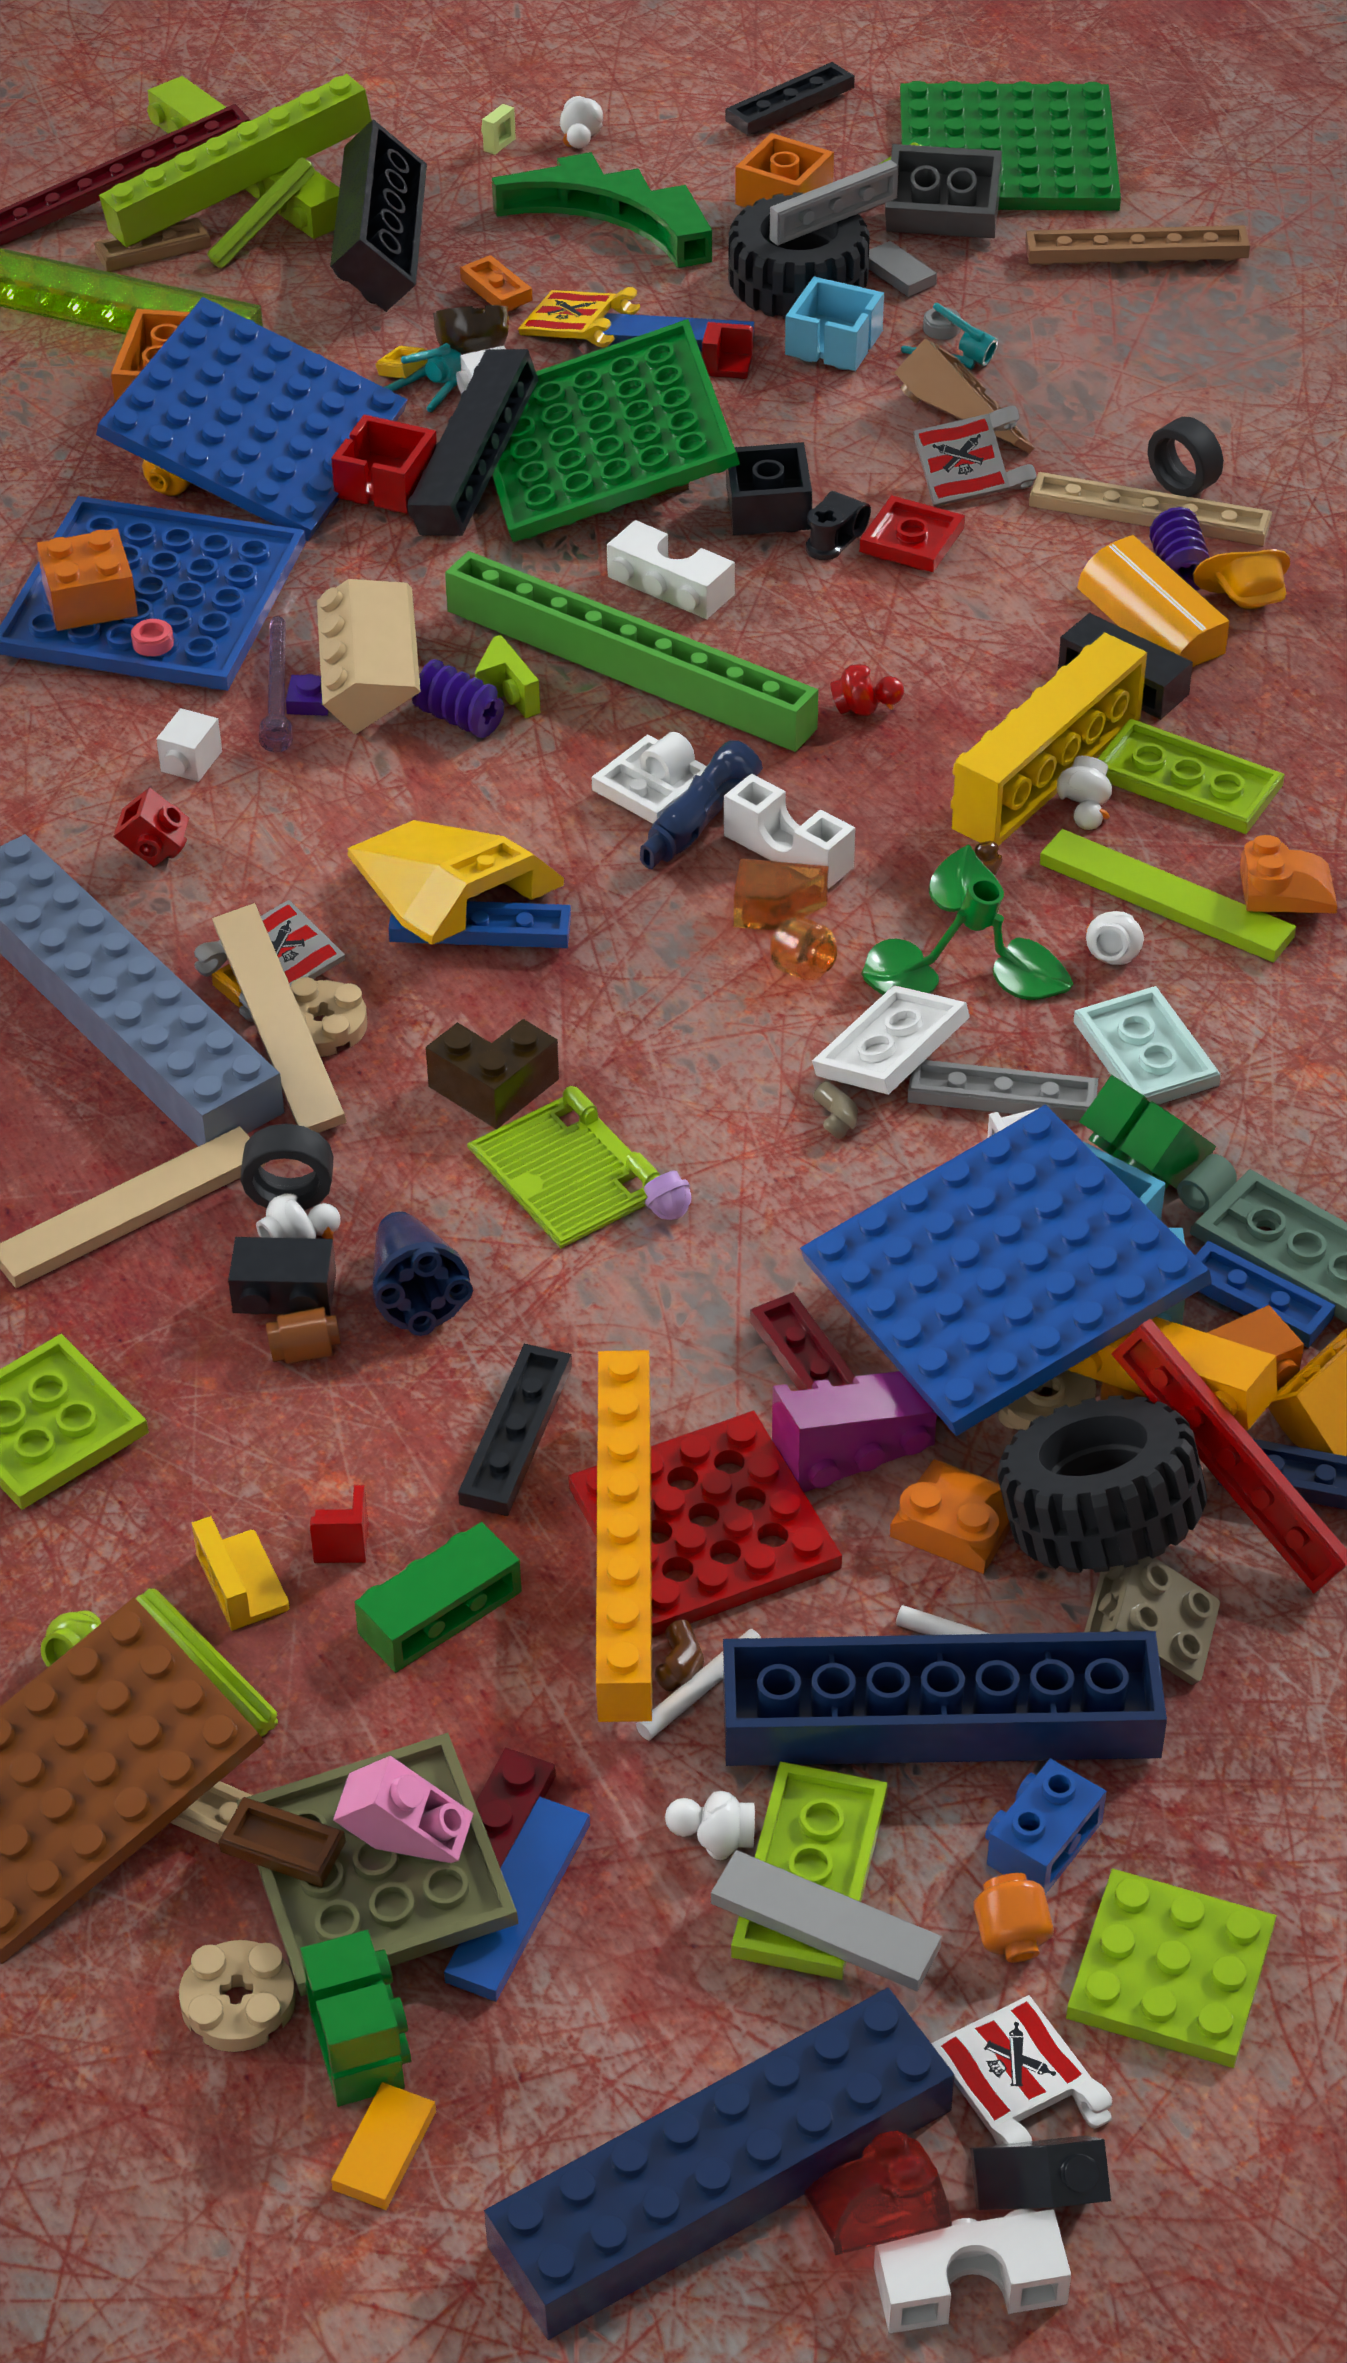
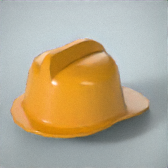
[1193,549,1290,609]

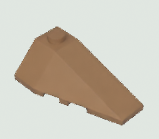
[894,338,1035,454]

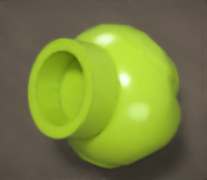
[41,1610,101,1667]

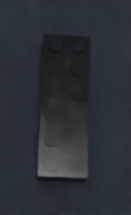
[330,119,427,312]

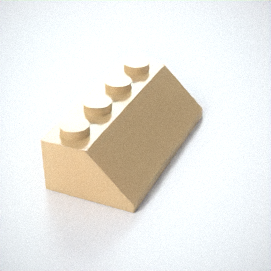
[317,579,421,734]

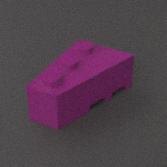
[772,1371,937,1493]

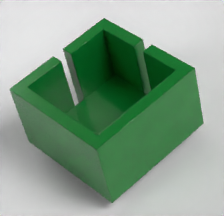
[1079,1074,1216,1190]
[300,1929,412,2107]

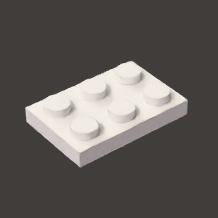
[812,985,970,1095]

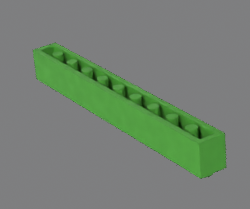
[445,551,818,752]

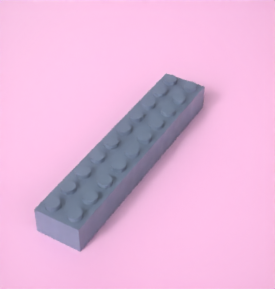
[0,834,285,1146]

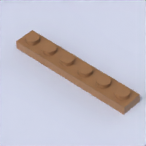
[1025,225,1250,265]

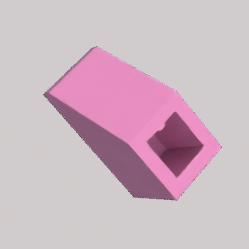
[333,1756,474,1863]

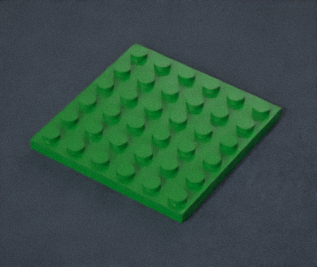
[900,81,1121,211]
[492,319,740,543]

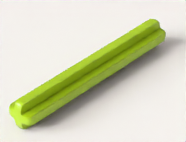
[207,157,315,269]
[136,1588,278,1737]

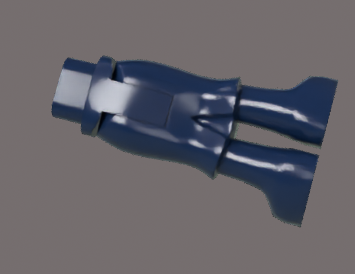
[640,740,763,869]

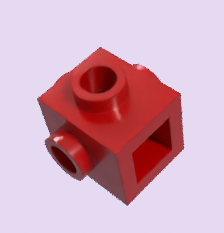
[113,787,190,868]

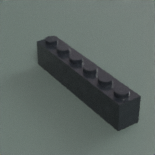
[407,349,539,536]

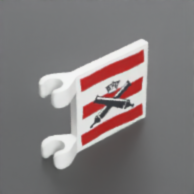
[931,1995,1112,2145]

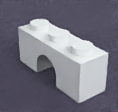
[607,520,735,619]
[724,774,855,890]
[874,2208,1071,2334]

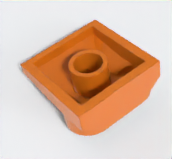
[1240,835,1337,913]
[890,1459,1011,1574]

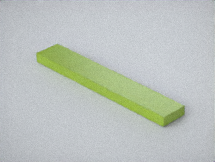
[1040,829,1296,963]

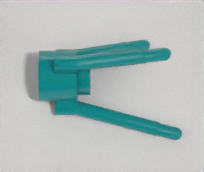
[901,303,998,370]
[384,343,461,412]

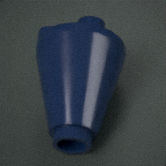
[372,1212,473,1336]

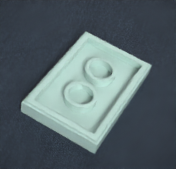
[1073,986,1221,1105]

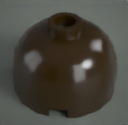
[433,305,509,355]

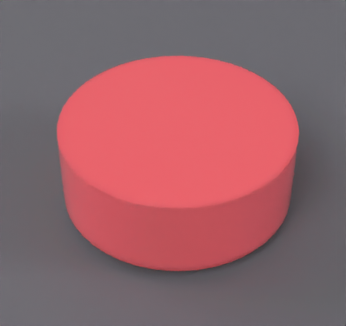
[131,619,174,656]

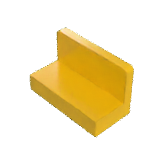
[192,1516,289,1631]

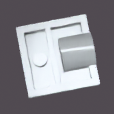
[592,732,707,823]

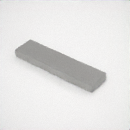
[770,160,898,246]
[907,1060,1099,1121]
[711,1850,942,1992]

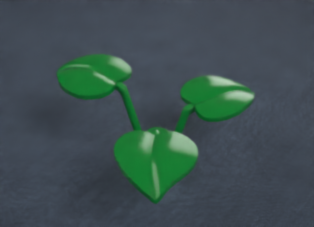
[861,844,1073,1000]

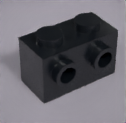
[228,1237,336,1316]

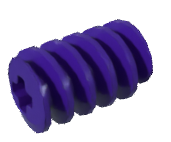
[1149,507,1210,591]
[412,659,505,738]

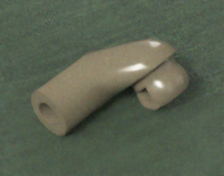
[813,1081,858,1139]

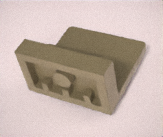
[1084,1557,1220,1685]

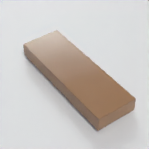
[94,217,211,272]

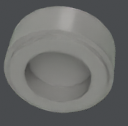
[923,307,961,340]

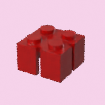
[331,414,437,514]

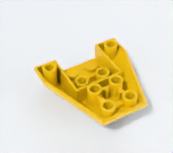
[348,820,564,945]

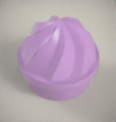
[643,1171,691,1220]

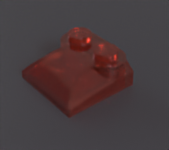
[804,2131,952,2256]

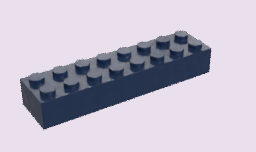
[723,1631,1167,1766]
[484,1987,954,2340]

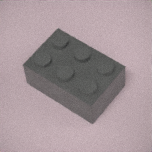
[885,144,1002,238]

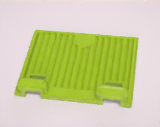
[467,1086,661,1249]

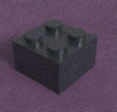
[726,442,812,535]

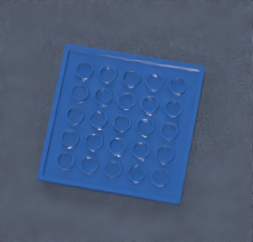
[96,297,408,541]
[0,496,306,691]
[800,1104,1212,1436]

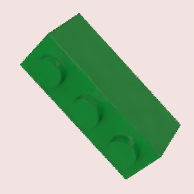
[354,1522,522,1673]

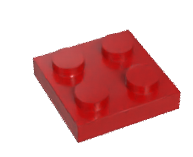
[859,495,965,573]

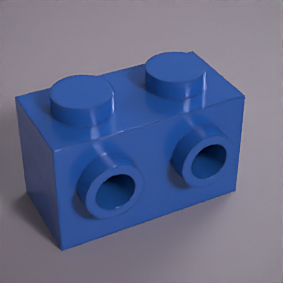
[985,1758,1107,1895]

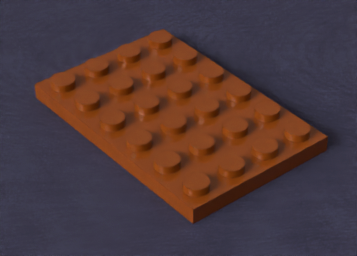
[0,1597,265,1964]

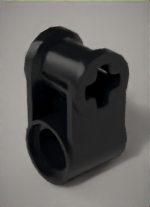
[806,491,871,560]

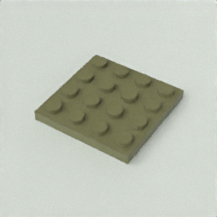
[236,1733,519,1996]

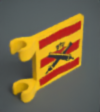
[518,287,641,348]

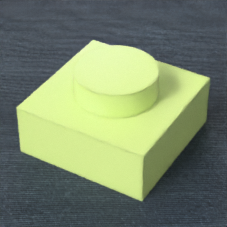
[481,104,516,155]

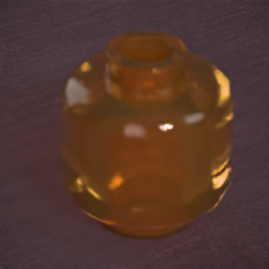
[770,917,837,980]

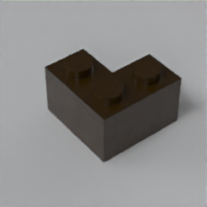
[425,1019,559,1129]

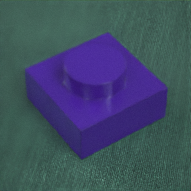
[286,674,329,716]

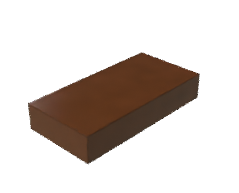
[218,1797,346,1887]

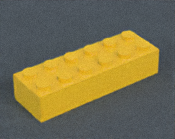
[951,633,1147,846]

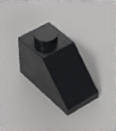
[970,2135,1111,2210]

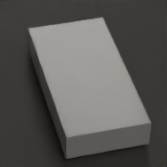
[869,241,937,297]

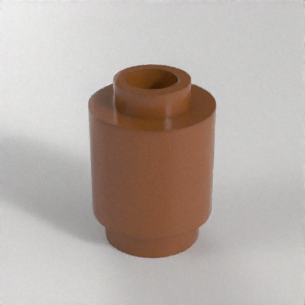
[266,1307,341,1365]

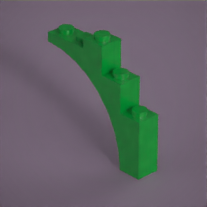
[492,152,712,268]

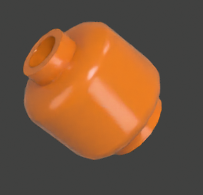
[974,1873,1054,1963]

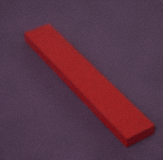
[1111,1319,1347,1594]

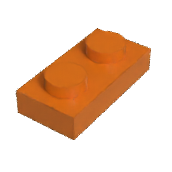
[460,255,533,311]

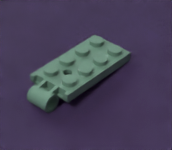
[1177,1154,1347,1323]

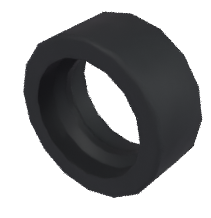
[1147,416,1224,497]
[240,1124,334,1211]

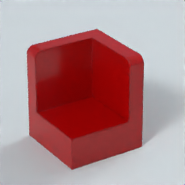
[702,322,753,379]
[310,1485,368,1563]

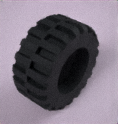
[728,193,870,319]
[997,1395,1207,1573]

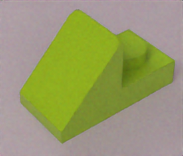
[475,635,541,718]

